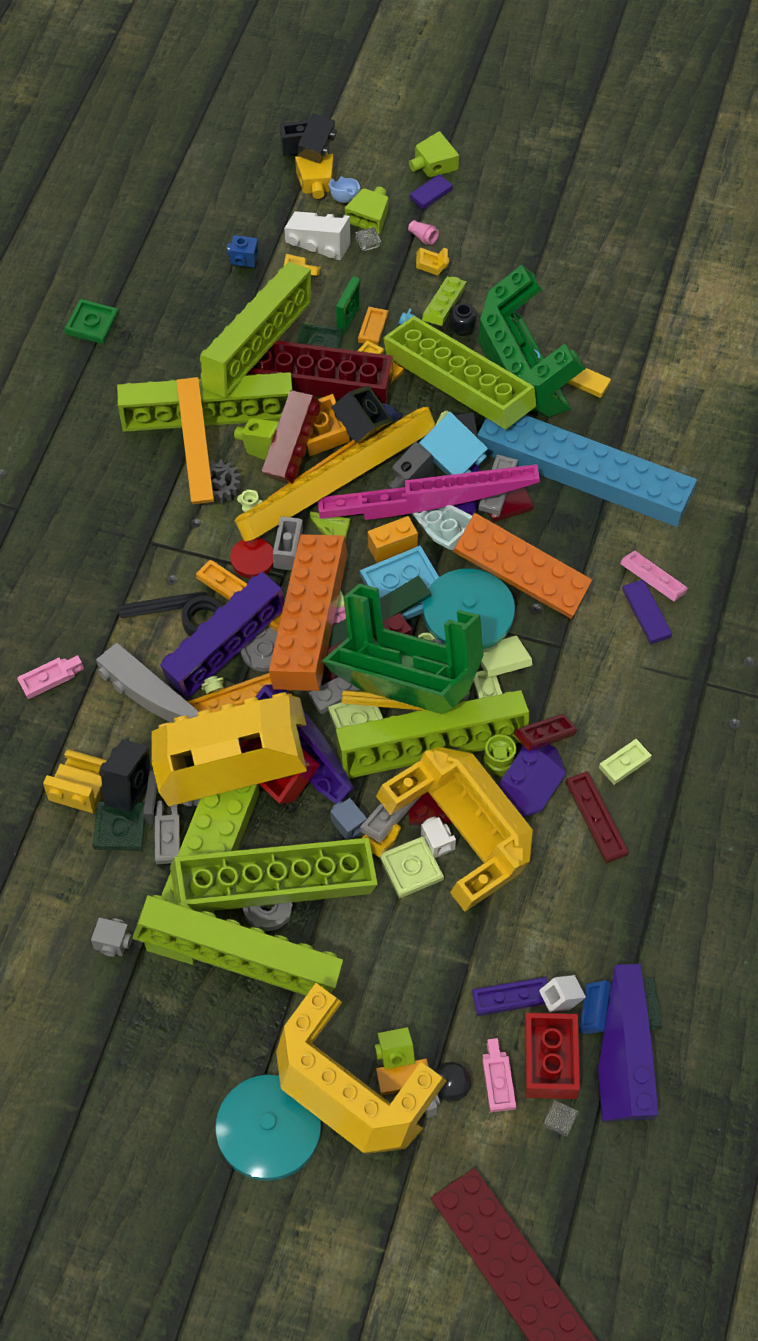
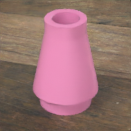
[408,220,439,245]

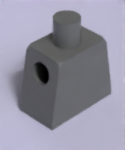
[387,442,435,489]

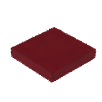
[488,487,534,522]

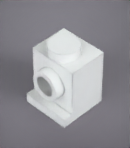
[421,817,456,858]

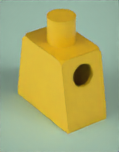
[295,154,333,199]

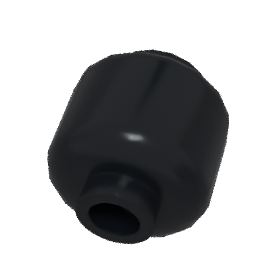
[450,303,477,335]

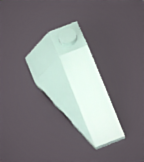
[412,505,472,550]

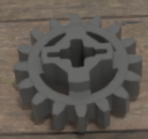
[209,459,241,504]

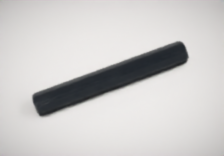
[118,591,207,618]

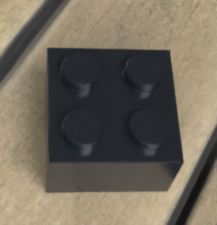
[331,386,393,443]
[99,739,150,812]

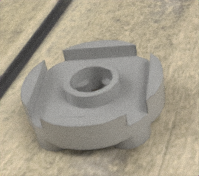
[243,902,293,931]

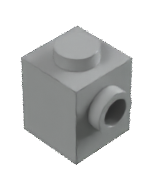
[91,917,132,957]

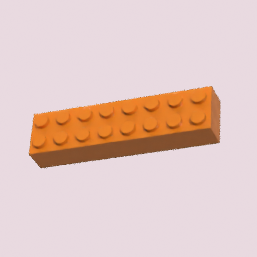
[269,534,348,691]

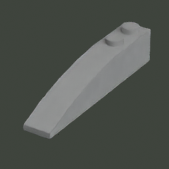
[96,643,199,723]

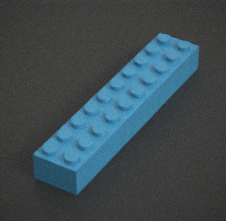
[477,415,697,527]

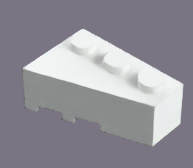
[284,212,350,261]

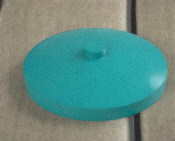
[423,569,515,650]
[216,1075,321,1181]

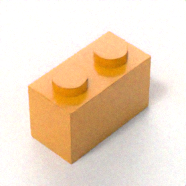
[368,516,418,563]

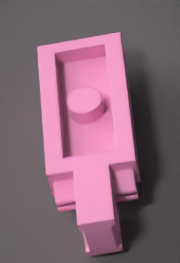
[17,655,84,699]
[482,1038,516,1113]

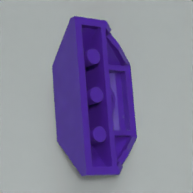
[499,744,566,817]

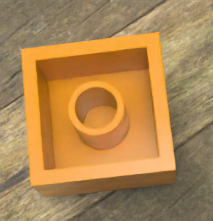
[306,394,350,456]

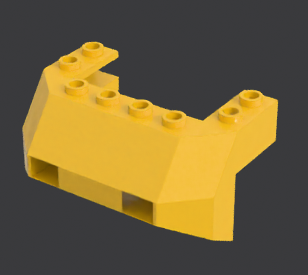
[152,692,307,806]
[276,983,447,1154]

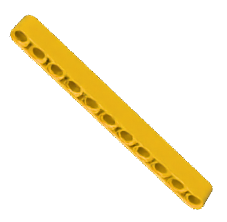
[235,407,436,541]

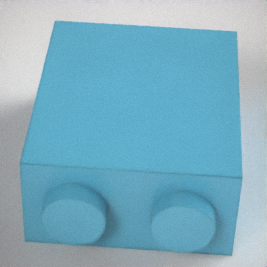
[419,412,488,475]

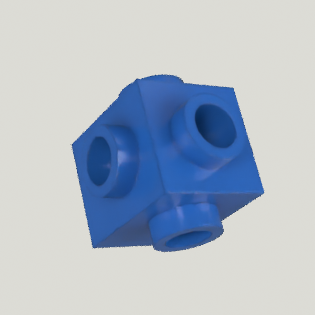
[227,235,259,268]

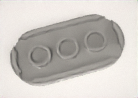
[240,626,277,671]

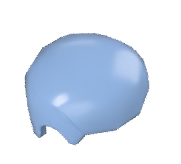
[329,176,361,203]

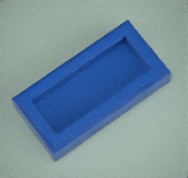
[579,980,611,1034]

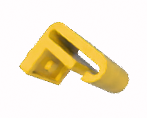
[43,749,107,814]

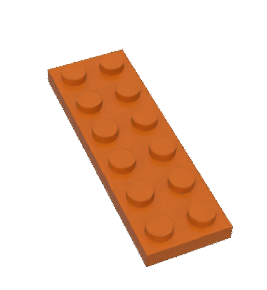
[452,513,592,619]

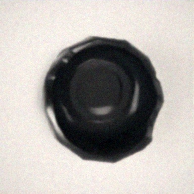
[435,1062,471,1102]

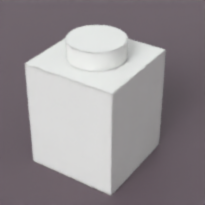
[539,975,586,1013]

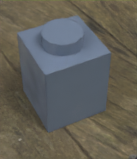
[330,798,367,840]

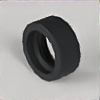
[182,596,222,637]

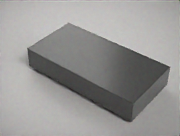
[143,770,160,825]

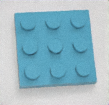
[360,546,439,620]

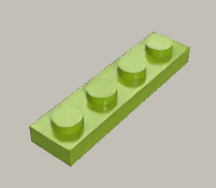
[422,276,467,326]

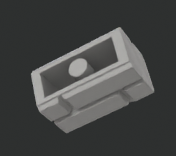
[273,517,303,570]

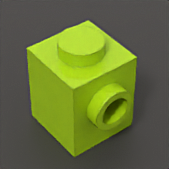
[375,1027,415,1069]

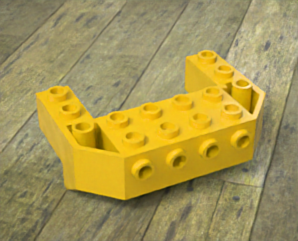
[376,747,533,912]

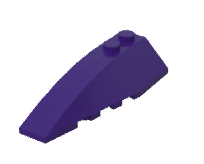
[255,684,353,804]
[598,964,658,1122]

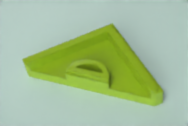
[310,512,351,542]

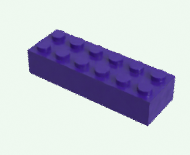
[160,572,285,700]

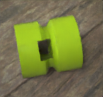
[484,734,516,777]

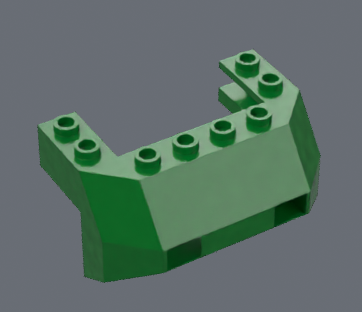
[478,265,586,417]
[322,584,484,714]

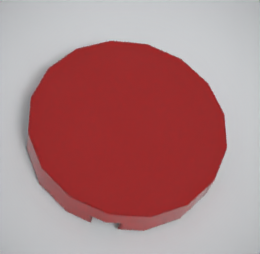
[230,538,273,579]

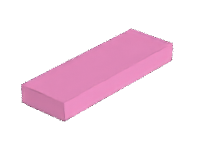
[620,551,688,601]

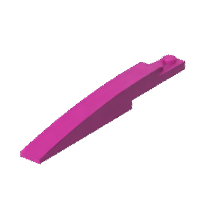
[318,464,540,520]

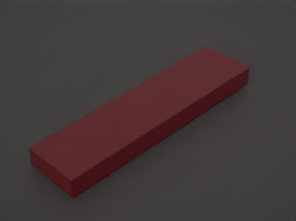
[565,771,629,864]

